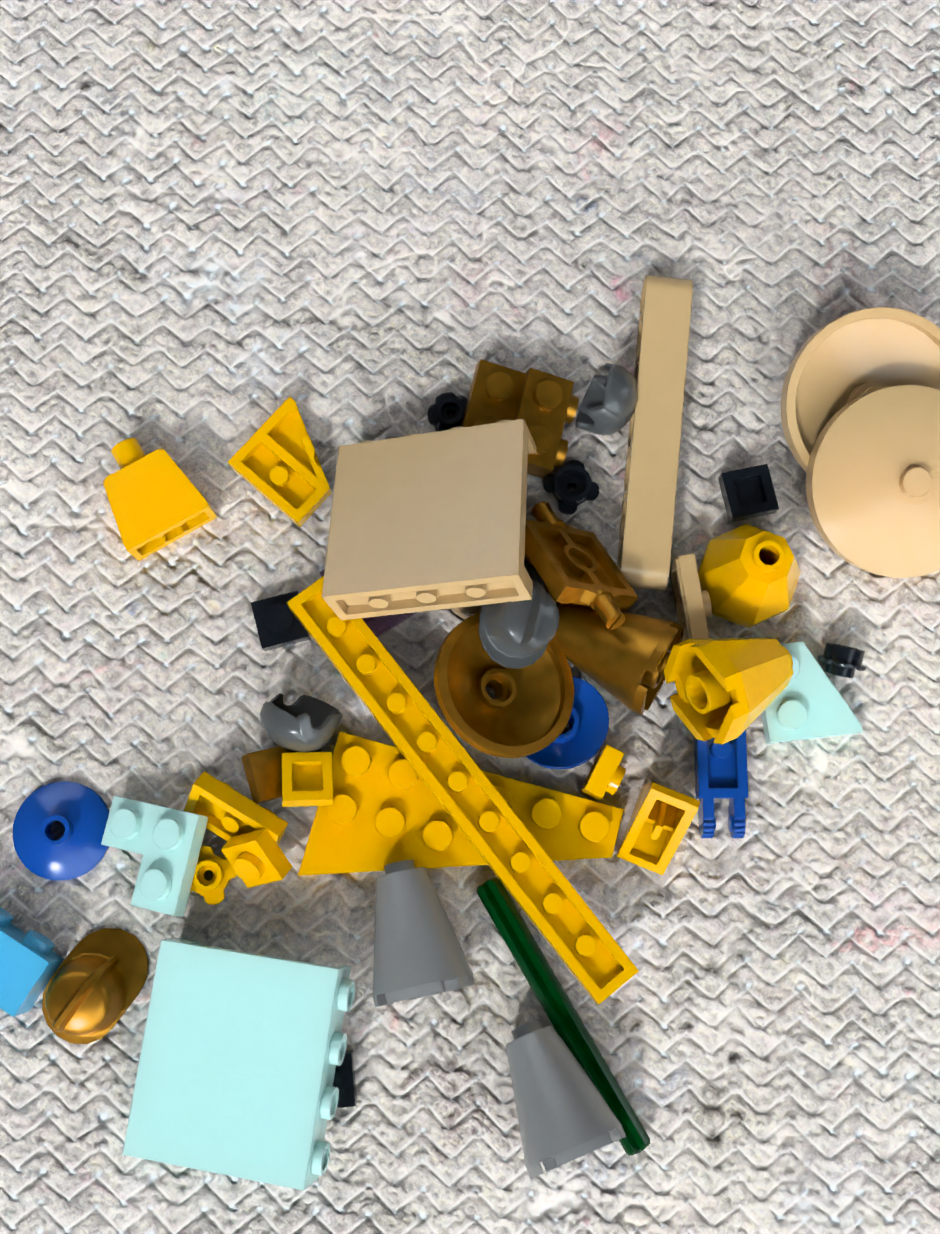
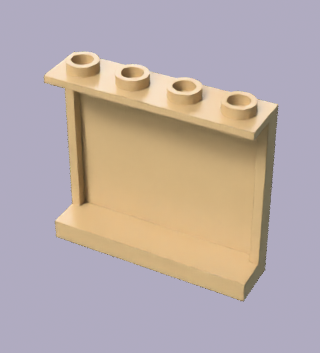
[322,419,537,620]

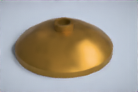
[434,612,574,758]

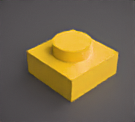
[580,744,626,800]
[281,752,333,807]
[221,827,293,888]

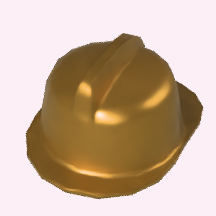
[42,928,149,1044]

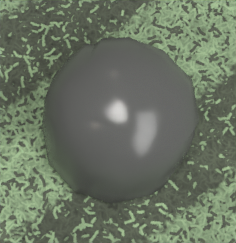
[575,363,638,436]
[260,693,342,752]

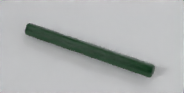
[476,877,650,1156]

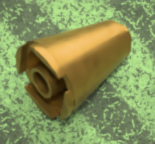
[553,603,684,715]

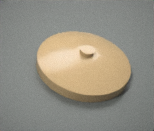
[781,307,940,473]
[806,385,940,578]

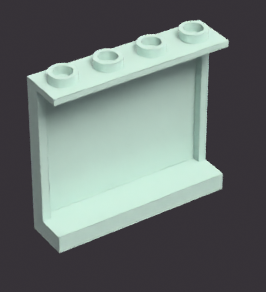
[122,938,355,1190]

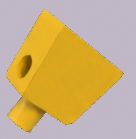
[103,438,218,561]

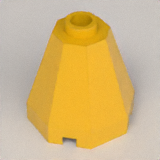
[698,524,801,628]
[664,638,794,744]

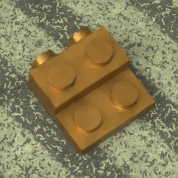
[461,359,579,479]

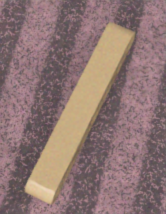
[617,275,693,591]

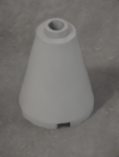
[373,860,475,1007]
[506,1019,626,1179]

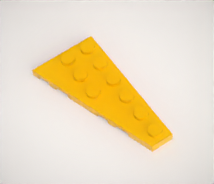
[298,732,624,876]

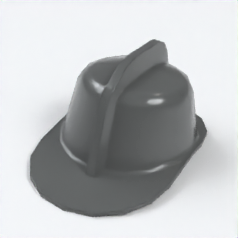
[478,558,560,669]

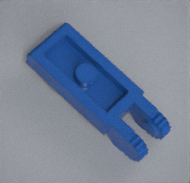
[694,730,749,838]

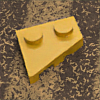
[228,396,332,527]

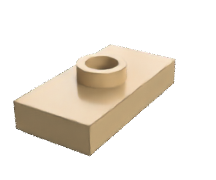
[669,554,712,642]

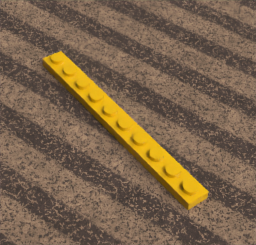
[287,576,639,1005]

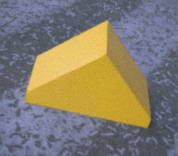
[617,782,700,875]

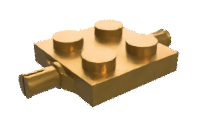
[525,501,638,630]

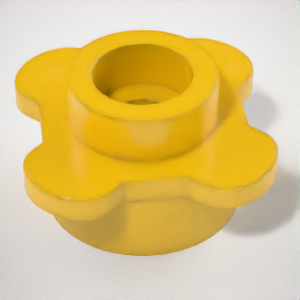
[190,846,237,905]

